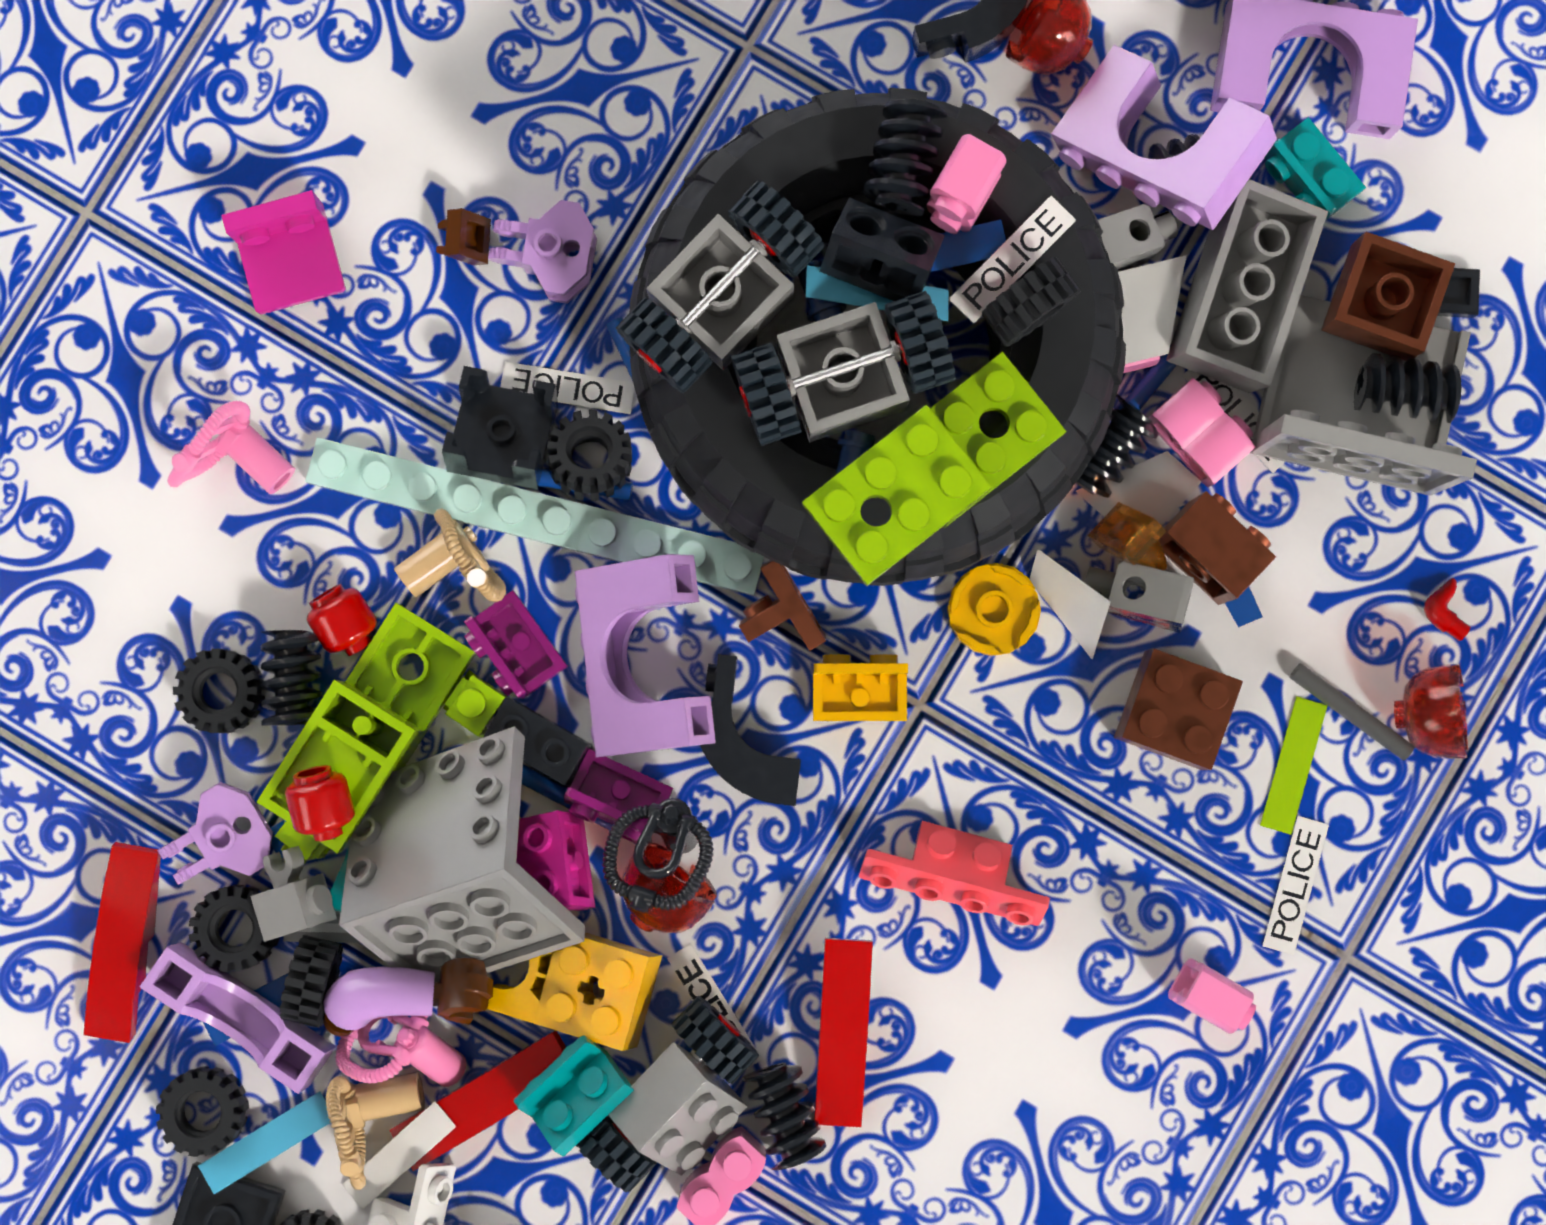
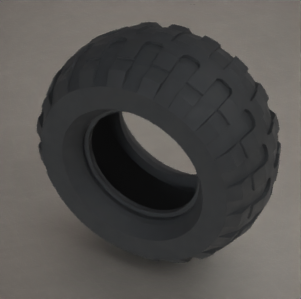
[629,88,1126,586]

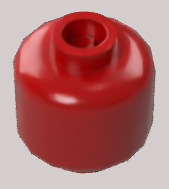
[306,584,377,656]
[285,765,355,841]

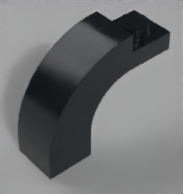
[912,0,1028,63]
[700,654,801,806]

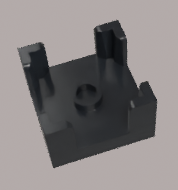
[442,366,558,490]

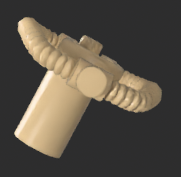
[394,508,506,602]
[325,1072,425,1190]

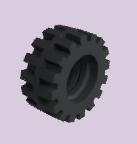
[156,1066,249,1157]

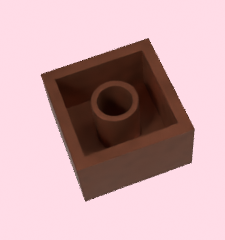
[1321,231,1455,361]
[1151,491,1276,605]
[1114,648,1243,770]

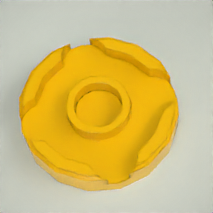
[947,563,1041,656]

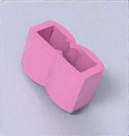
[927,134,1006,234]
[1149,378,1256,487]
[1168,958,1256,1034]
[677,1126,766,1225]

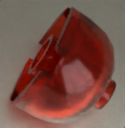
[1006,0,1093,75]
[1394,664,1468,759]
[622,843,717,933]

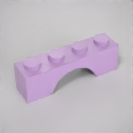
[140,942,336,1094]

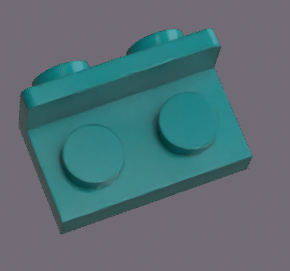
[1264,117,1366,221]
[514,1036,634,1157]

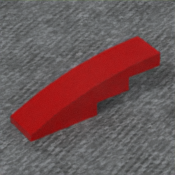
[83,842,161,1043]
[814,938,873,1127]
[389,1030,566,1171]

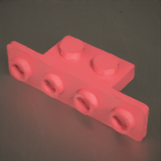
[859,821,1050,926]

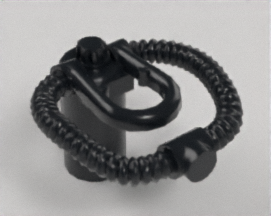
[602,798,714,913]

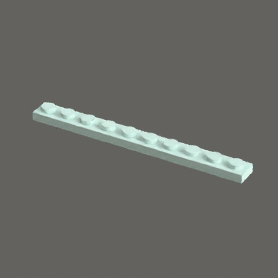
[305,437,764,596]

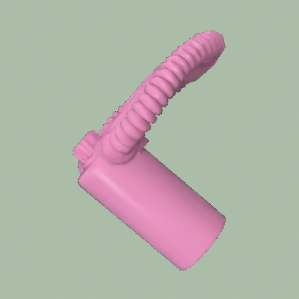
[167,400,296,494]
[335,1016,466,1087]

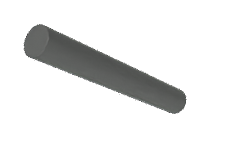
[1289,663,1415,761]

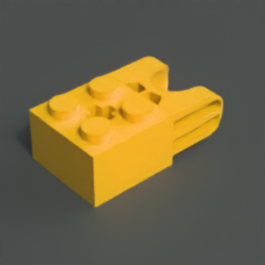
[487,933,663,1051]

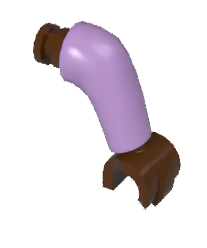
[323,957,494,1036]

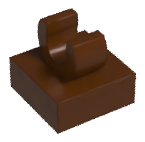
[436,208,491,266]

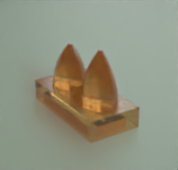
[1087,502,1167,570]

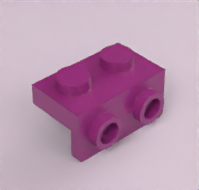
[464,590,568,699]
[564,749,674,843]

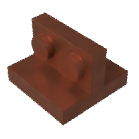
[739,560,826,651]

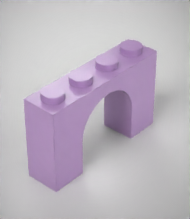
[1210,0,1418,139]
[1051,45,1277,230]
[575,554,716,758]

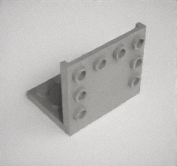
[1250,295,1477,496]
[339,726,585,982]

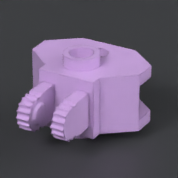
[488,200,597,304]
[157,782,273,885]

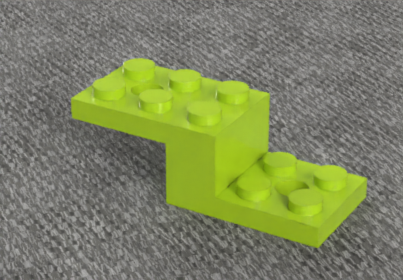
[802,352,1067,586]
[257,603,476,853]

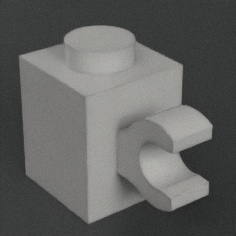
[250,846,337,942]

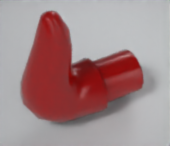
[1424,578,1471,641]

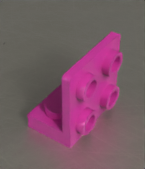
[221,190,346,315]
[516,810,596,911]

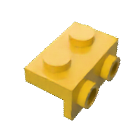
[813,654,908,721]

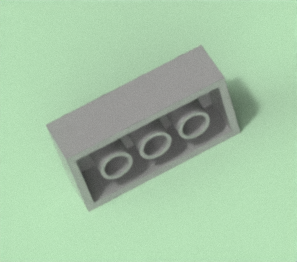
[1166,179,1328,393]

